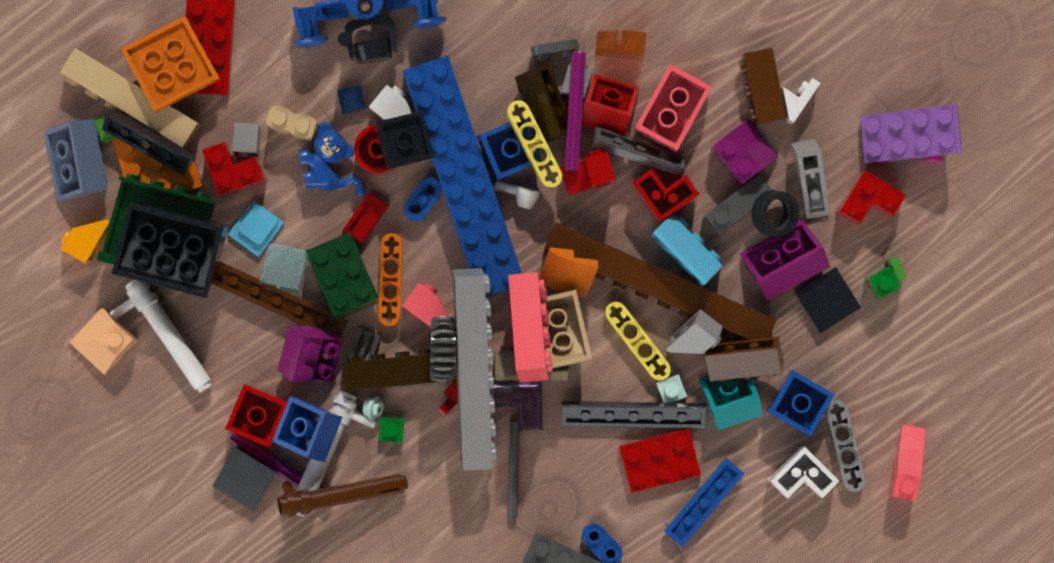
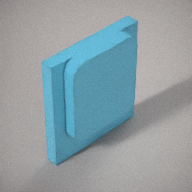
[228,200,284,257]

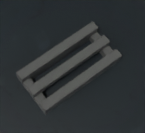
[342,328,381,373]

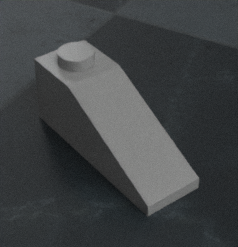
[791,139,830,219]

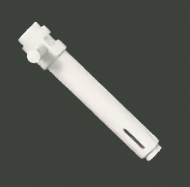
[110,280,212,393]
[296,391,377,517]

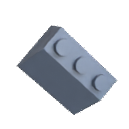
[44,119,108,202]

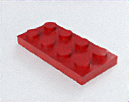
[185,0,235,96]

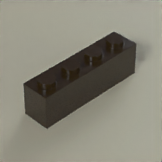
[342,349,438,392]

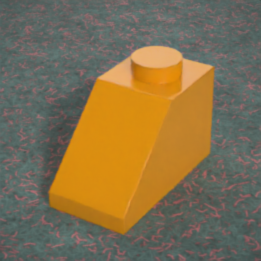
[60,220,110,265]

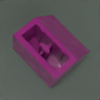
[277,326,344,382]

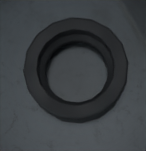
[752,190,799,237]

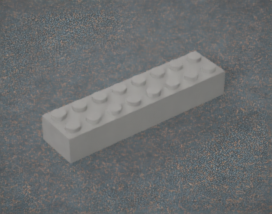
[453,268,497,471]

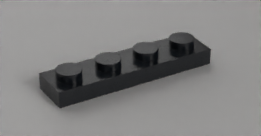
[102,108,194,176]

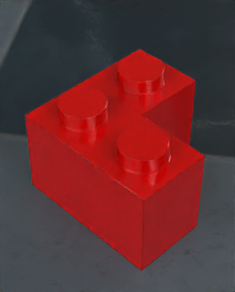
[202,142,267,197]
[560,149,616,196]
[631,169,700,224]
[836,170,906,225]

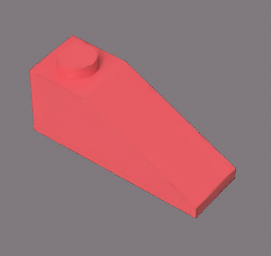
[402,282,449,327]
[888,424,926,501]

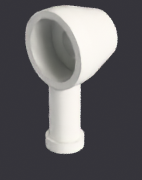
[494,180,540,209]

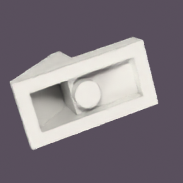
[781,78,820,125]

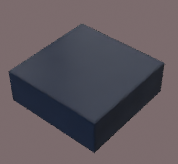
[337,85,366,114]

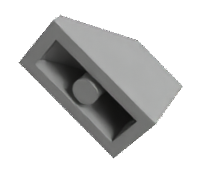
[666,309,723,354]

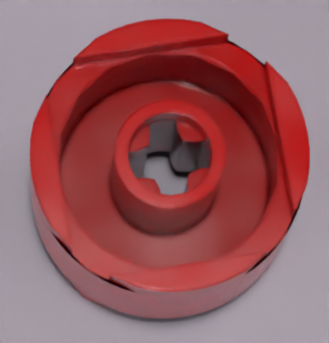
[354,125,397,176]

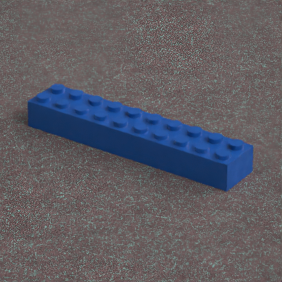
[402,55,522,298]

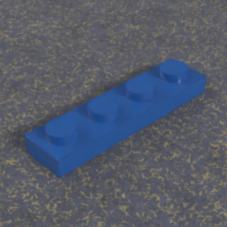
[664,457,745,547]

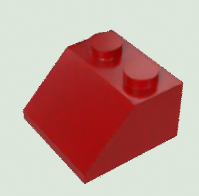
[582,74,640,136]

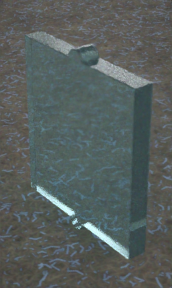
[259,243,306,291]

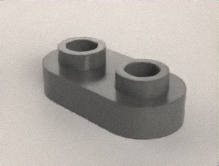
[531,39,579,62]

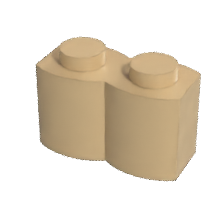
[266,106,319,142]

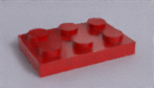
[619,428,701,493]

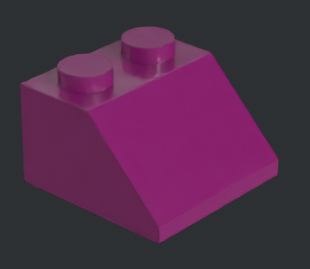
[711,119,778,186]

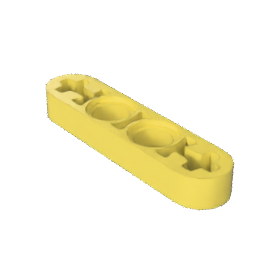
[506,100,562,188]
[605,302,671,381]

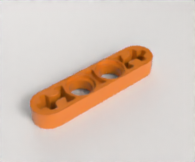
[378,233,403,327]

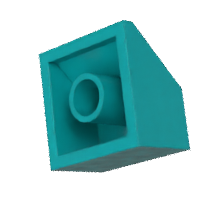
[699,376,763,431]

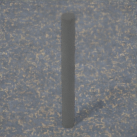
[508,421,520,518]

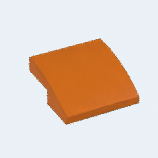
[539,247,598,298]

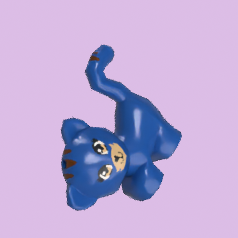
[298,122,366,197]

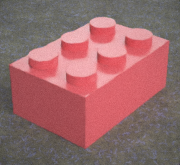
[634,64,712,153]

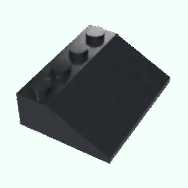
[112,202,228,298]

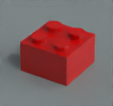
[225,384,288,448]

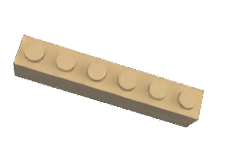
[60,48,201,149]

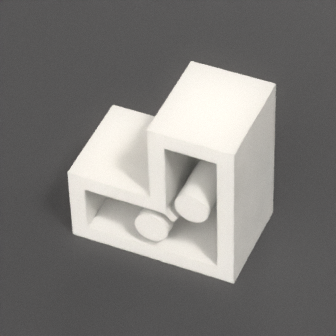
[768,446,839,498]

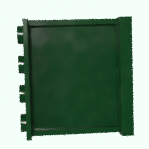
[97,173,216,265]

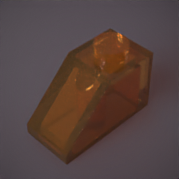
[595,30,646,60]

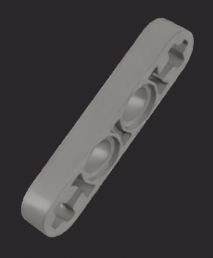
[825,400,865,492]

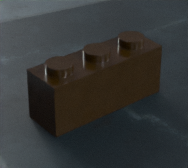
[514,65,568,143]

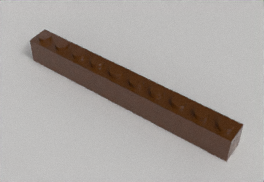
[544,222,777,340]

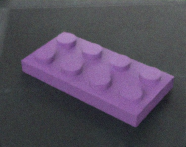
[861,104,963,164]

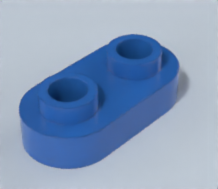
[404,178,442,222]
[582,523,623,563]

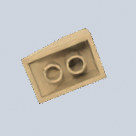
[543,290,592,369]

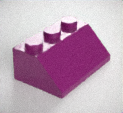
[740,220,831,301]

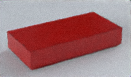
[342,192,389,245]

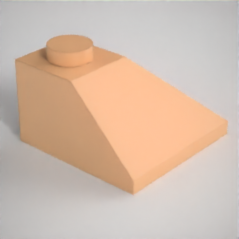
[69,307,138,375]

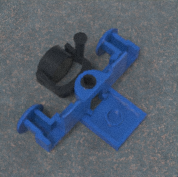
[293,0,447,64]

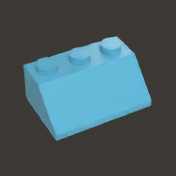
[650,214,723,286]

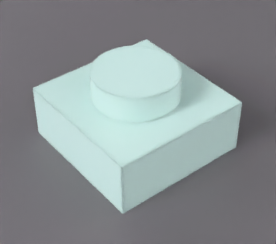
[656,374,687,403]

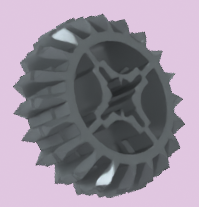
[430,316,456,382]

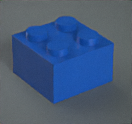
[476,117,542,180]
[766,370,835,436]
[272,396,343,462]

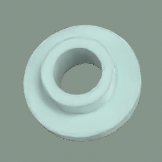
[363,395,384,420]

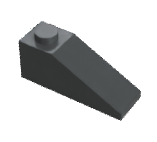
[703,174,772,236]

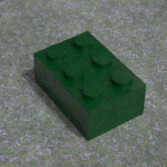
[305,232,379,322]

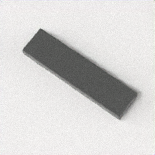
[593,127,685,177]

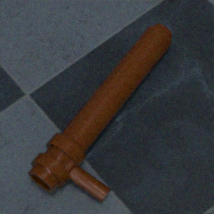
[277,474,408,518]

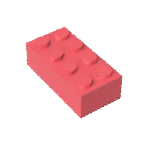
[508,272,553,382]

